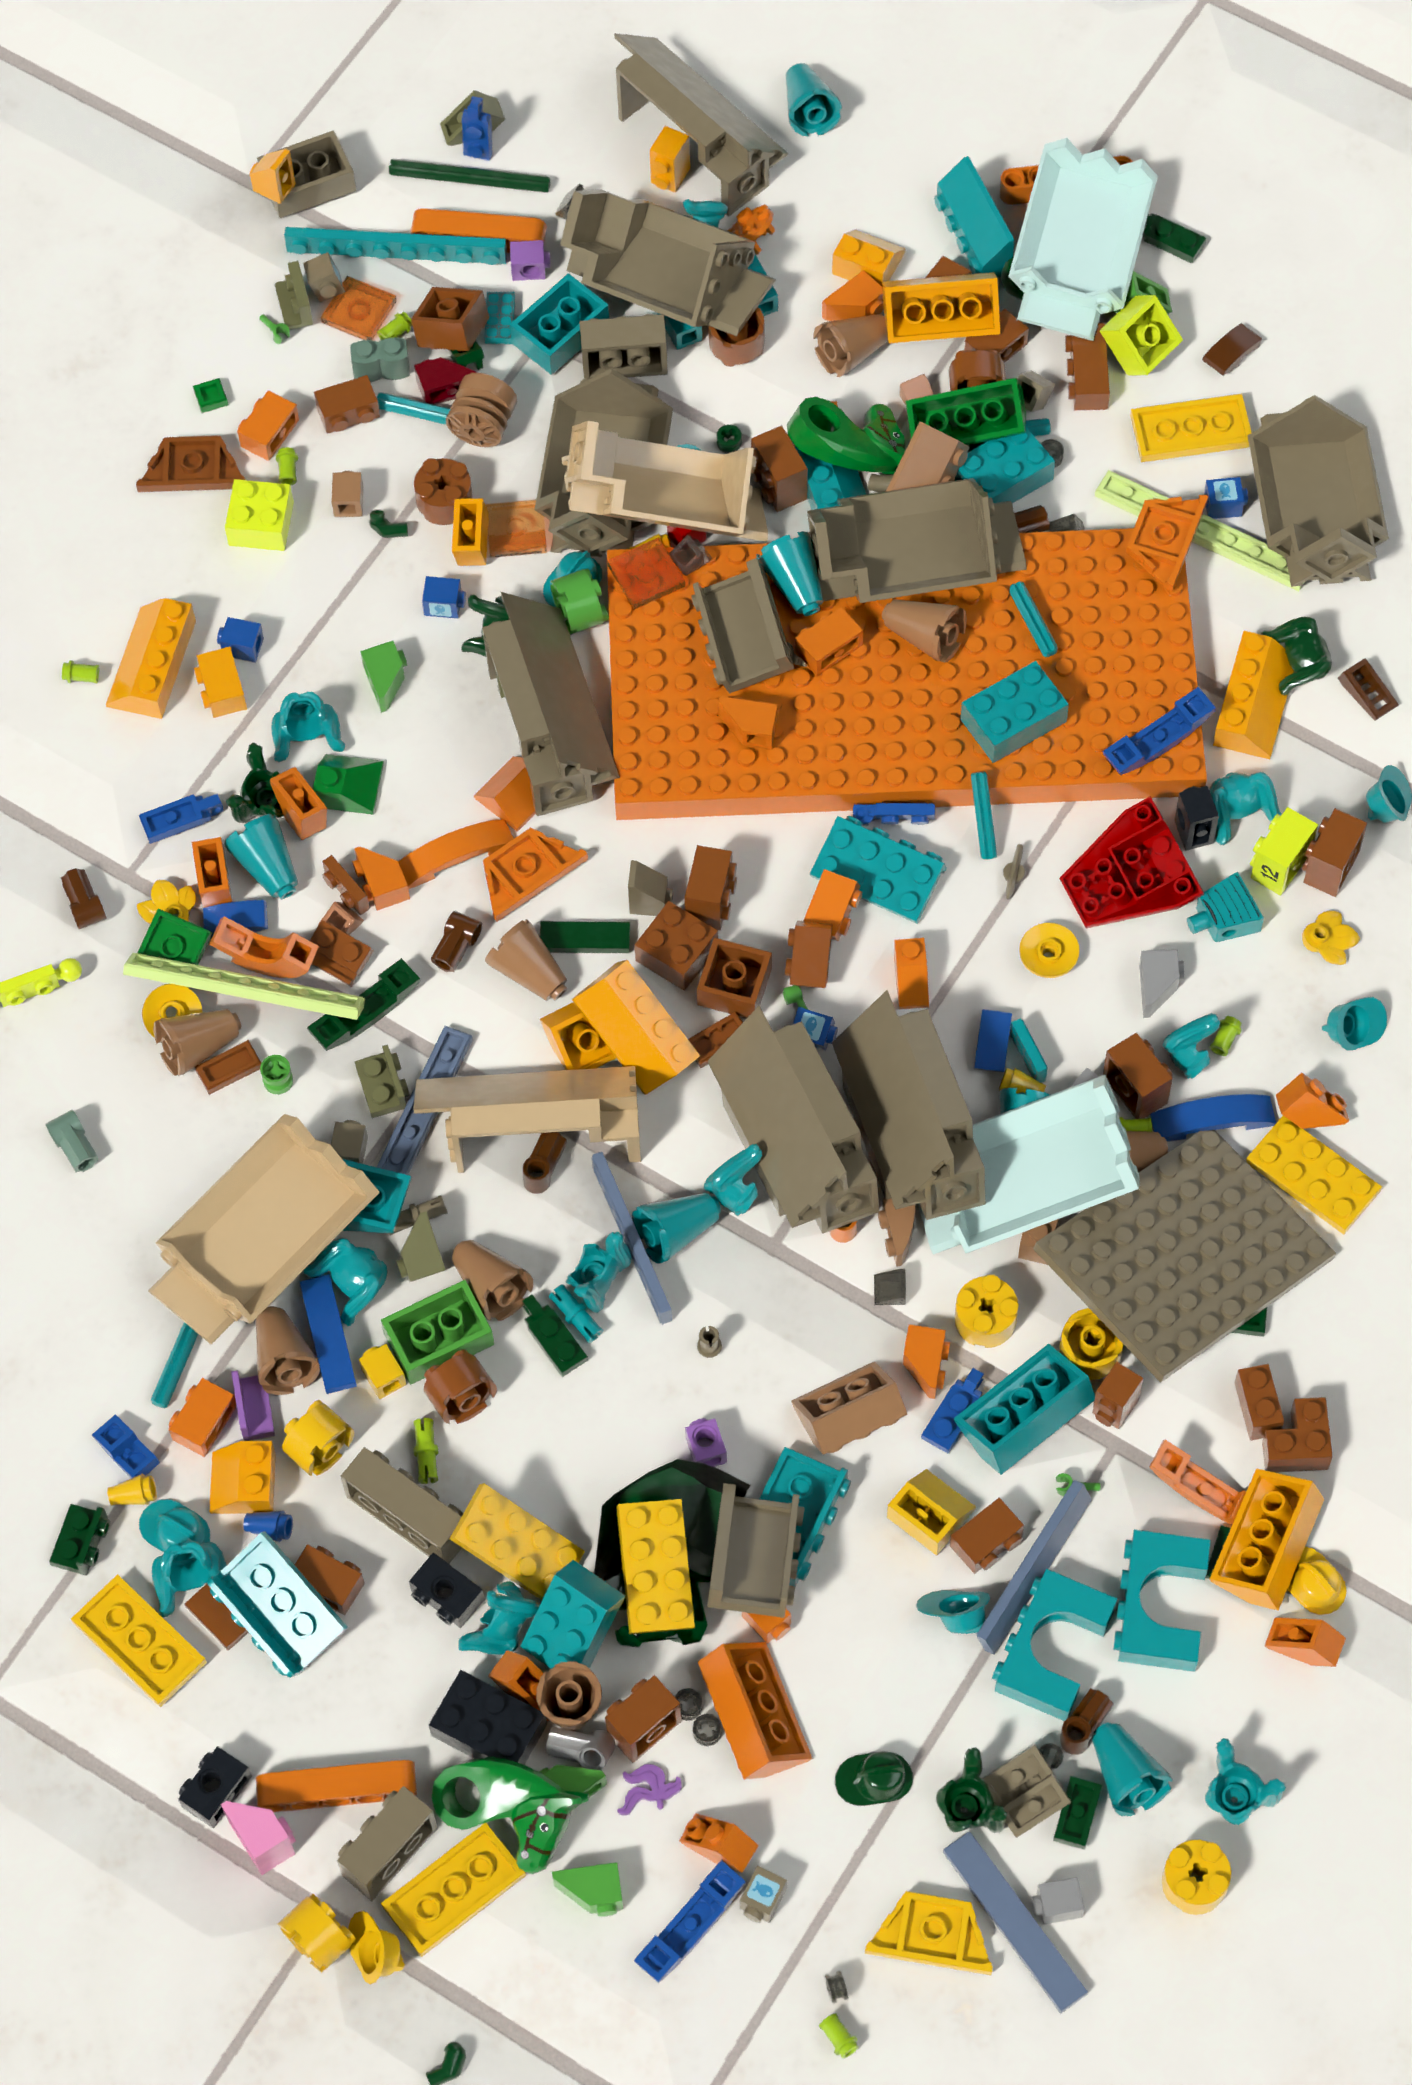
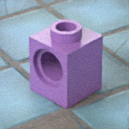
[510,240,550,281]
[685,1418,727,1467]

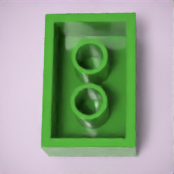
[381,1280,495,1385]

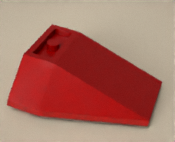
[1059,796,1204,928]

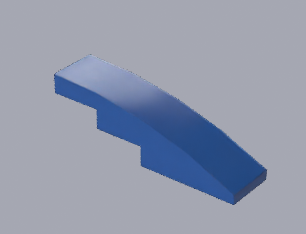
[300,1274,357,1394]

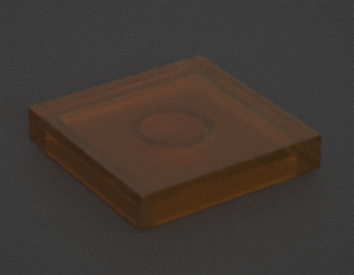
[321,276,397,340]
[486,500,547,558]
[607,537,685,609]

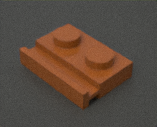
[309,920,374,987]

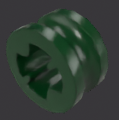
[717,424,742,453]

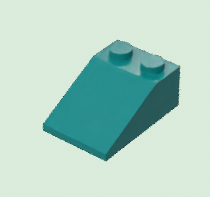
[342,1159,412,1233]

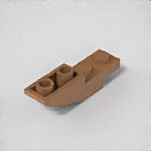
[878,1198,915,1267]

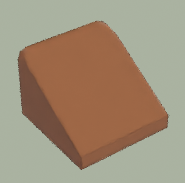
[899,374,934,405]
[318,901,364,935]

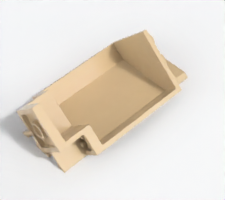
[561,421,768,542]
[413,1066,641,1173]

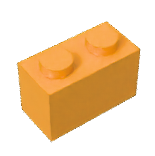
[650,126,690,193]
[452,498,489,566]
[194,647,247,718]

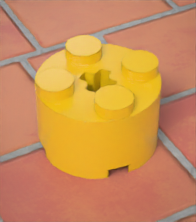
[955,1275,1018,1348]
[1059,1308,1124,1380]
[282,1400,355,1476]
[1162,1840,1231,1915]
[277,1893,356,1973]

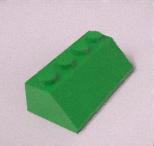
[906,378,1026,445]

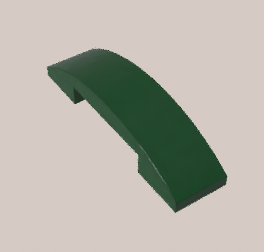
[307,958,421,1051]

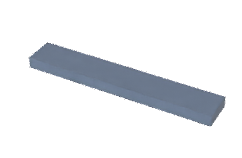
[377,1026,473,1175]
[591,1151,672,1325]
[976,1480,1092,1655]
[943,1831,1088,2014]

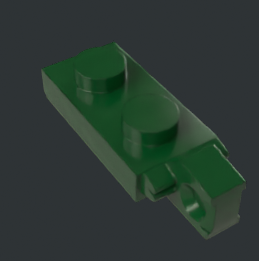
[1142,213,1207,263]
[522,1294,588,1377]

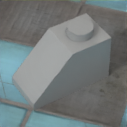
[1139,950,1184,1018]

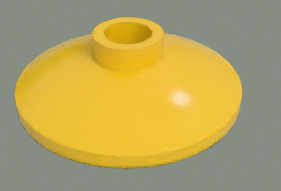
[1019,923,1080,978]
[142,984,203,1038]

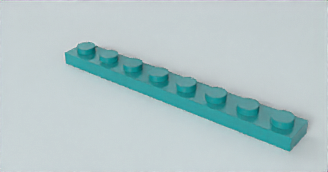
[284,227,507,265]

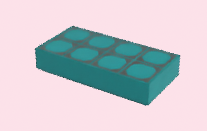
[484,292,515,344]
[1010,1018,1048,1083]

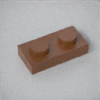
[322,855,370,916]

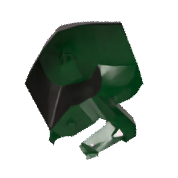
[594,1459,751,1647]

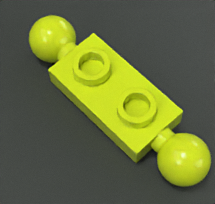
[0,958,82,1007]

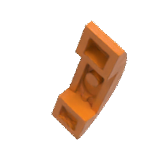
[398,819,514,889]
[1149,1439,1246,1525]

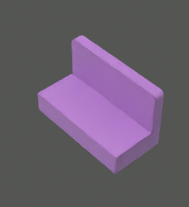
[231,1370,275,1441]

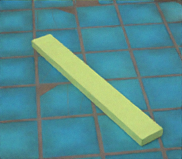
[1095,470,1305,591]
[123,953,365,1020]

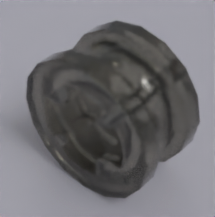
[1041,439,1064,468]
[675,1688,703,1721]
[692,1714,722,1747]
[824,1970,849,2004]

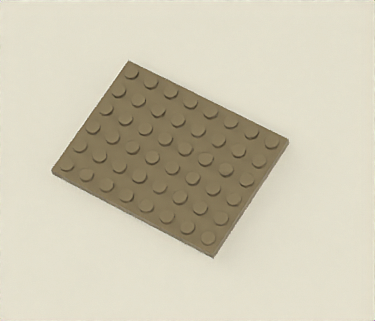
[1033,1130,1336,1383]

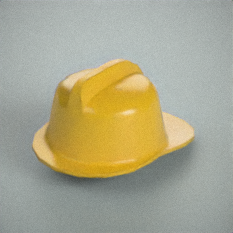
[1287,1547,1347,1615]
[348,1911,405,1984]

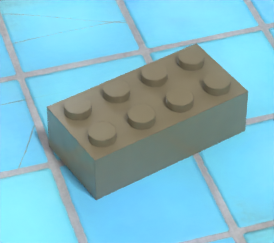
[341,1447,463,1564]

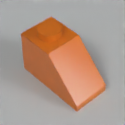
[822,270,884,321]
[270,767,327,841]
[894,938,929,1009]
[1264,1617,1346,1667]
[488,1650,549,1721]

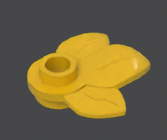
[137,879,196,924]
[1302,911,1360,965]

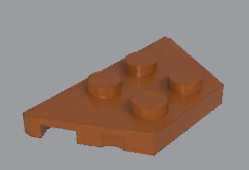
[136,436,246,492]

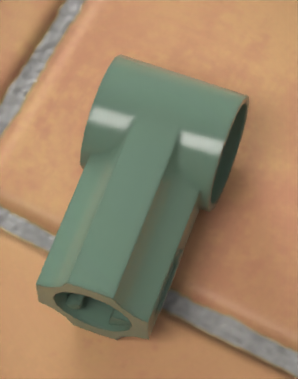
[45,1109,98,1172]

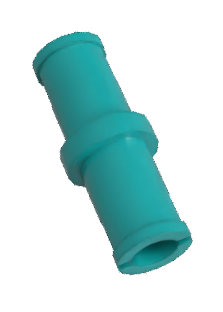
[548,1284,604,1343]

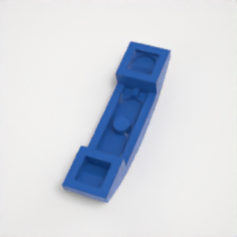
[1103,687,1216,775]
[1150,1094,1276,1142]
[634,1860,746,1983]

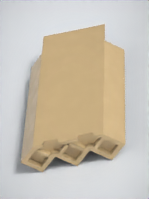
[148,1114,380,1345]

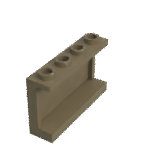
[691,558,794,693]
[707,1483,804,1618]

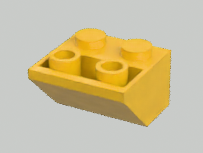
[887,1469,976,1556]

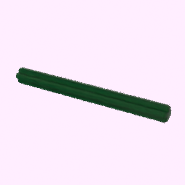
[389,159,550,193]

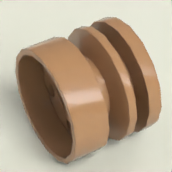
[446,373,517,447]

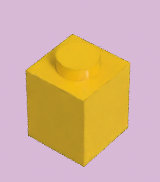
[359,1344,407,1400]

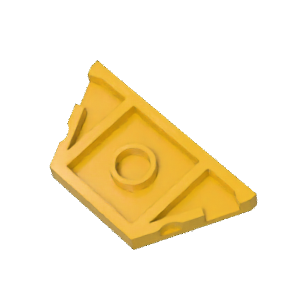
[865,1891,993,1975]

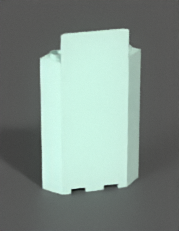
[1009,138,1158,341]
[918,1074,1140,1255]

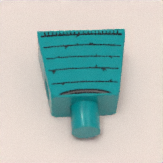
[1187,872,1264,942]

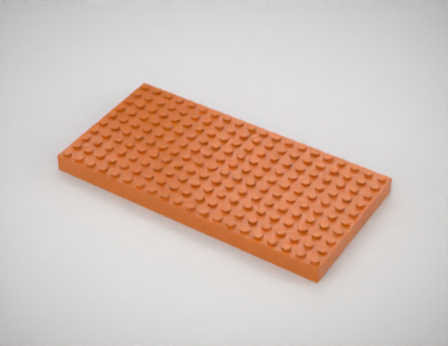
[607,528,1207,820]

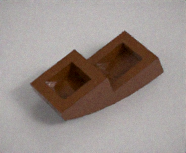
[1202,323,1262,376]

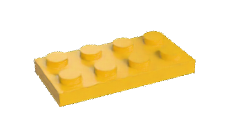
[1130,394,1252,462]
[1246,1116,1382,1235]
[450,1483,585,1601]
[616,1499,695,1634]
[71,1574,207,1708]
[381,1823,526,1958]

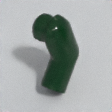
[369,510,408,538]
[426,2041,466,2085]

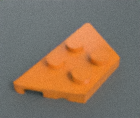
[1126,495,1208,591]
[483,828,588,922]

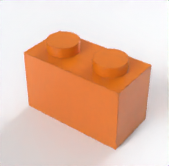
[237,390,299,461]
[795,607,863,676]
[192,837,233,908]
[803,869,862,941]
[169,1378,237,1457]

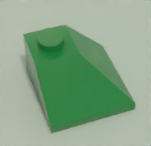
[313,754,384,815]

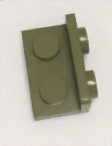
[275,261,313,330]
[354,1044,410,1119]

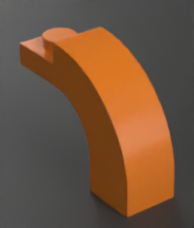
[209,916,319,978]

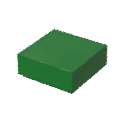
[193,378,228,413]

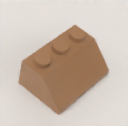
[886,422,969,492]
[791,1361,908,1455]

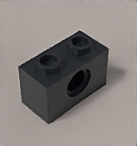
[1174,785,1219,851]
[409,1552,485,1628]
[178,1746,252,1829]

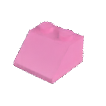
[221,1801,296,1875]

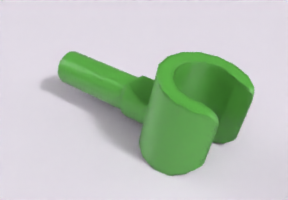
[259,314,290,344]
[783,985,808,1009]
[1056,1473,1100,1497]

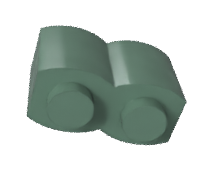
[350,338,410,382]

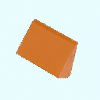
[474,756,536,832]

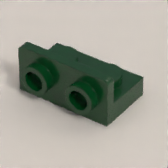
[49,1504,110,1576]

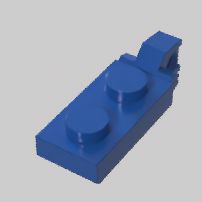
[462,96,493,161]
[139,794,224,844]
[853,803,935,826]
[921,1368,984,1454]

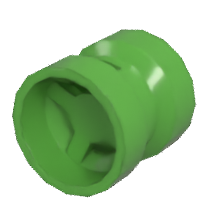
[260,1055,293,1095]

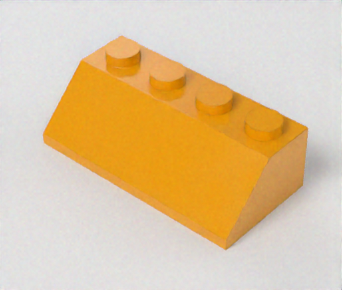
[882,272,1000,344]
[106,598,196,719]
[1213,630,1294,760]
[572,960,700,1095]
[1210,1468,1324,1610]

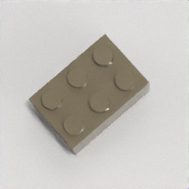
[257,130,356,218]
[579,314,668,379]
[337,1786,438,1902]

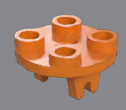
[727,204,775,255]

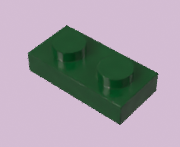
[1053,1776,1102,1850]

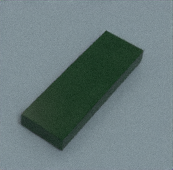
[540,921,630,953]

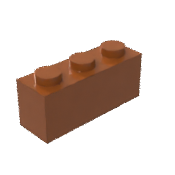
[1065,323,1110,411]

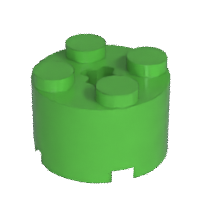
[550,568,609,635]

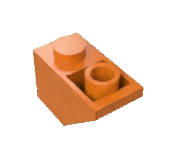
[718,696,778,749]
[352,847,410,911]
[1276,1073,1349,1129]
[903,1324,951,1399]
[679,1813,759,1873]

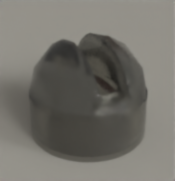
[1039,1743,1064,1770]

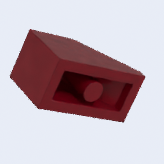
[414,357,477,405]

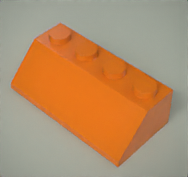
[698,1642,813,1779]

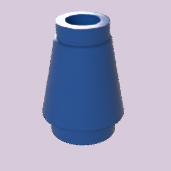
[243,1511,293,1542]

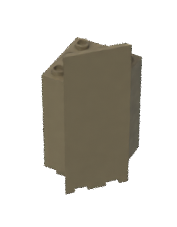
[614,33,789,216]
[560,189,777,336]
[535,368,673,558]
[1248,395,1389,587]
[807,478,1026,603]
[482,592,620,817]
[832,990,986,1220]
[707,1006,879,1234]

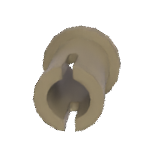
[697,1326,722,1358]

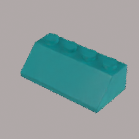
[934,156,1014,278]
[795,447,866,510]
[954,1343,1095,1475]

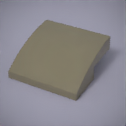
[982,1744,1071,1838]

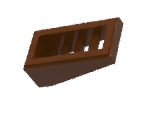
[1337,658,1399,721]

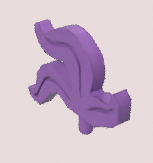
[617,1764,682,1816]

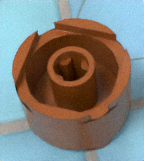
[708,307,765,367]
[949,350,1006,391]
[414,458,473,525]
[423,1349,497,1424]

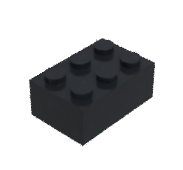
[429,1669,547,1765]

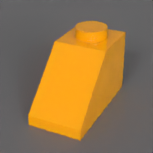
[250,149,296,204]

